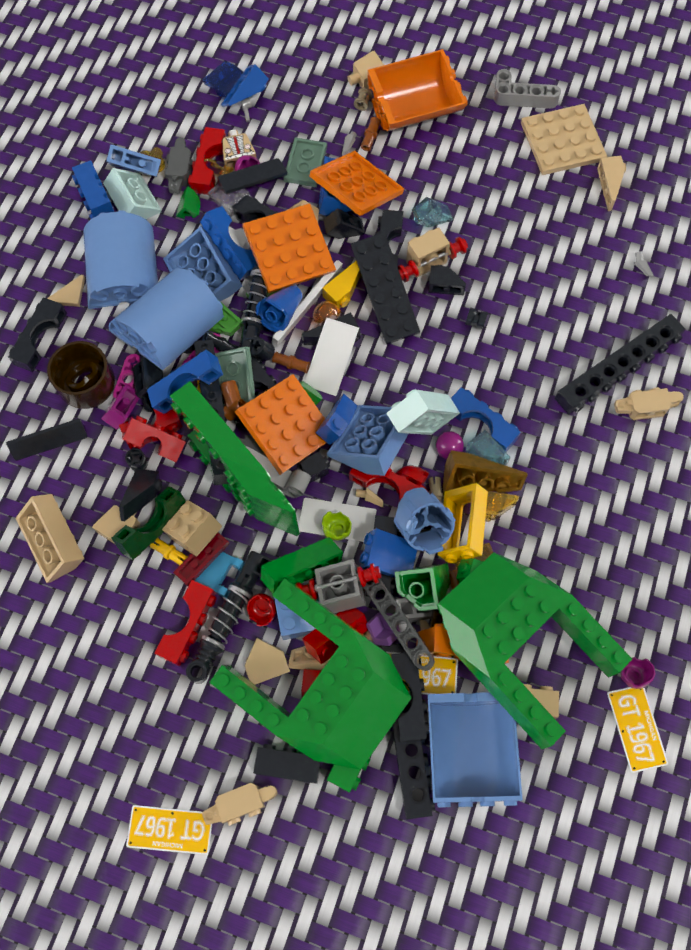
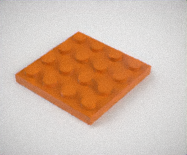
[309,151,404,216]
[242,203,336,293]
[235,374,327,475]

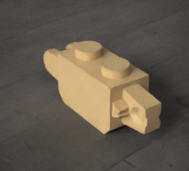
[614,387,684,420]
[202,783,278,826]

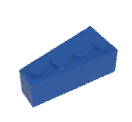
[72,160,114,219]

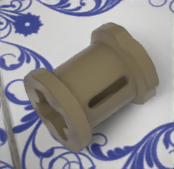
[354,87,373,111]

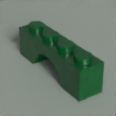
[111,486,186,560]

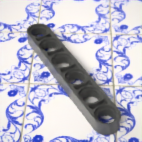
[364,578,435,671]

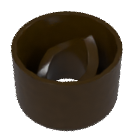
[47,341,115,409]

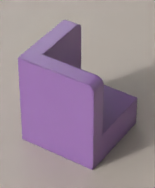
[366,613,400,646]

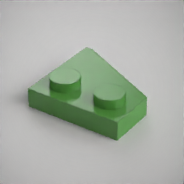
[209,300,242,336]

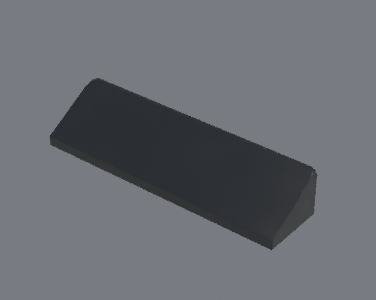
[217,158,288,194]
[6,419,88,461]

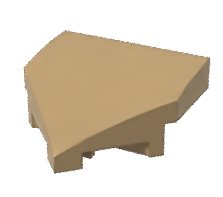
[244,638,290,685]

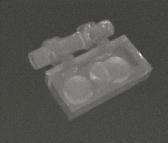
[208,184,251,217]

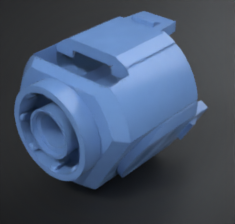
[394,487,456,555]

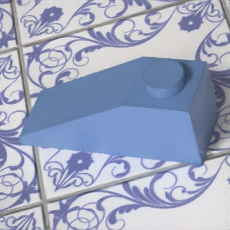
[107,145,161,177]

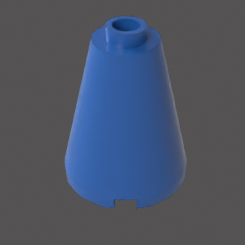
[256,285,303,332]

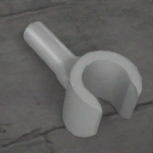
[241,98,252,122]

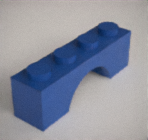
[200,206,256,280]
[147,350,223,414]
[451,387,521,455]

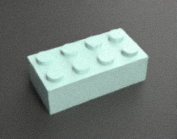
[387,389,460,435]

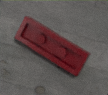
[173,532,230,586]

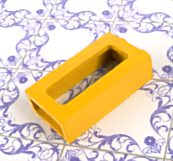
[437,483,488,563]

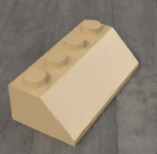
[16,494,84,583]

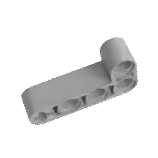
[494,69,561,109]
[246,446,311,498]

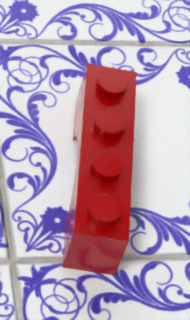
[188,127,226,196]
[349,468,426,502]
[154,580,217,667]

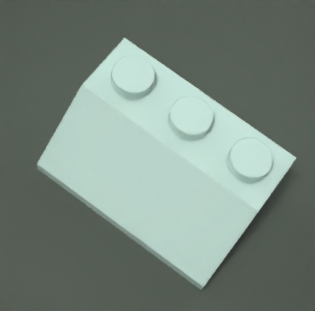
[103,168,162,219]

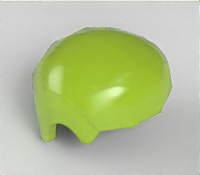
[322,511,352,541]

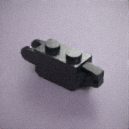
[133,354,163,413]

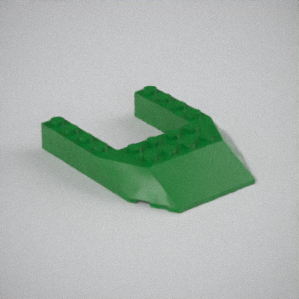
[170,381,300,536]
[437,552,632,750]
[209,578,411,770]

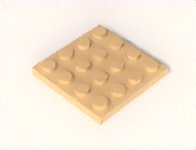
[521,104,607,175]

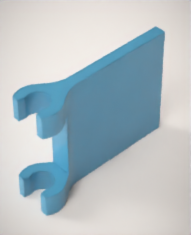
[195,552,244,597]

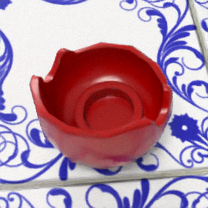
[246,593,277,626]

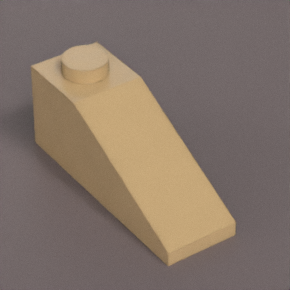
[597,156,626,211]

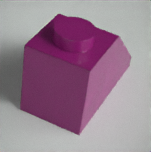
[101,384,139,430]

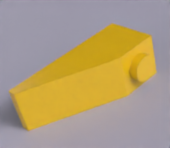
[322,261,361,311]

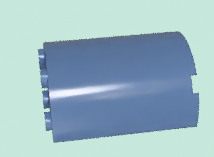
[83,210,158,309]
[109,268,224,370]
[428,692,523,807]

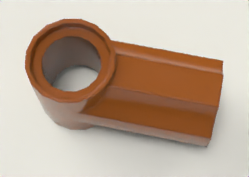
[220,380,246,421]

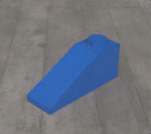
[221,64,269,107]
[315,394,358,445]

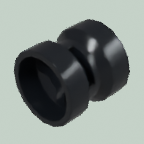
[465,307,488,330]
[125,448,148,472]

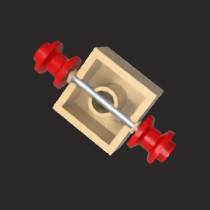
[398,227,468,282]

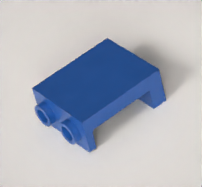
[359,528,417,582]

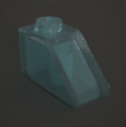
[412,197,453,227]
[466,430,511,466]

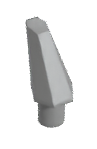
[342,131,357,156]
[634,251,654,276]

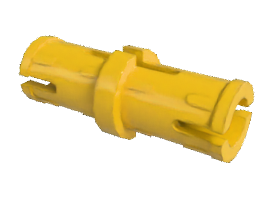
[150,538,188,565]

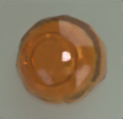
[313,300,341,325]

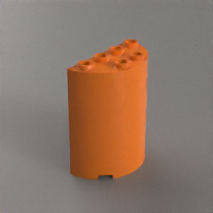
[367,49,468,132]

